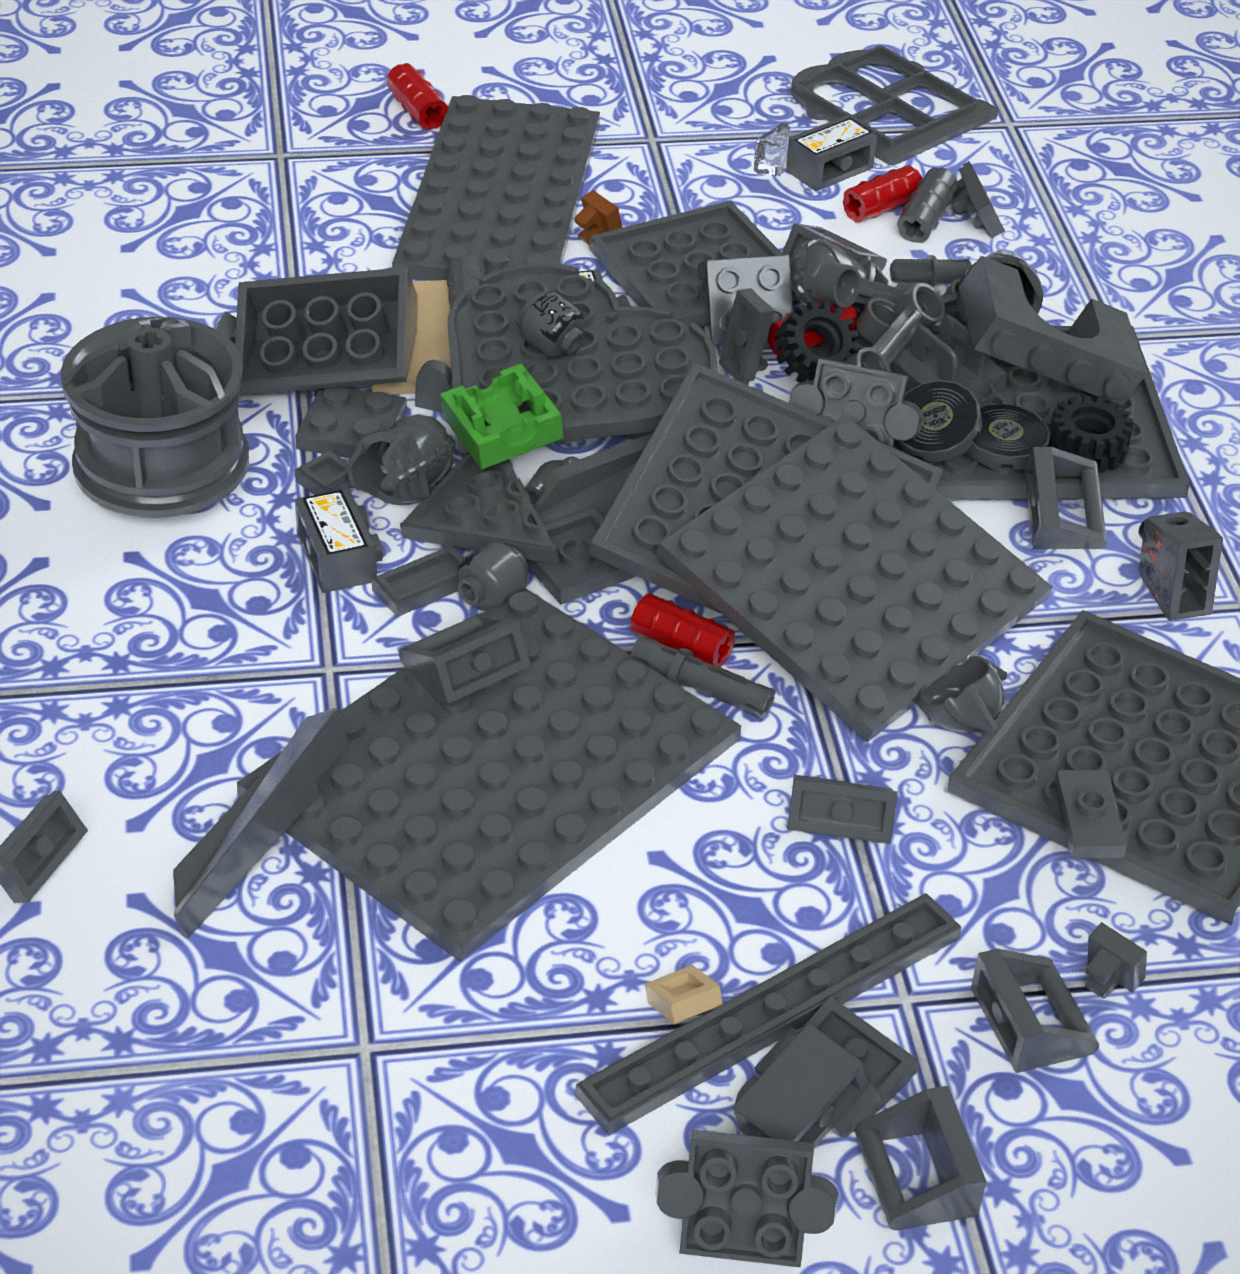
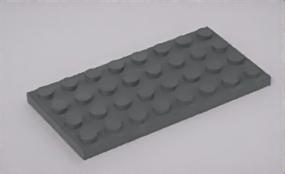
[392,95,600,281]

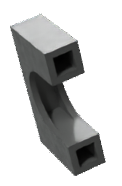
[959,255,1147,406]

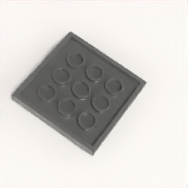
[589,200,800,327]

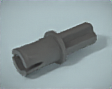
[889,255,972,287]

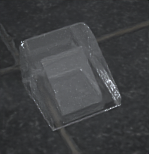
[753,123,790,176]

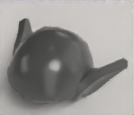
[919,656,1007,735]

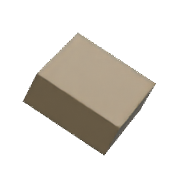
[645,965,723,1024]

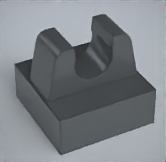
[1085,922,1147,999]

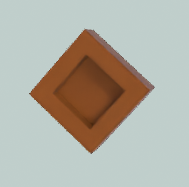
[574,190,623,246]

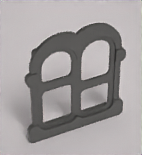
[791,45,998,165]

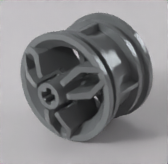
[60,317,249,518]

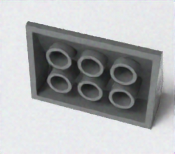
[235,267,418,396]

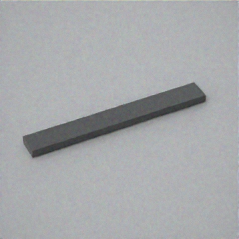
[575,893,962,1136]

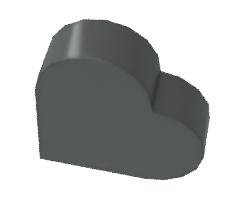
[415,360,453,413]

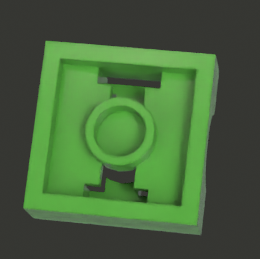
[440,363,564,470]

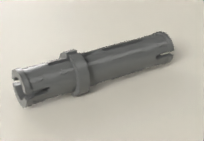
[630,635,776,719]

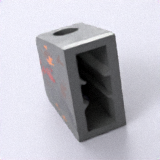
[1138,512,1223,621]

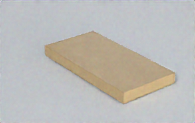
[372,280,451,395]

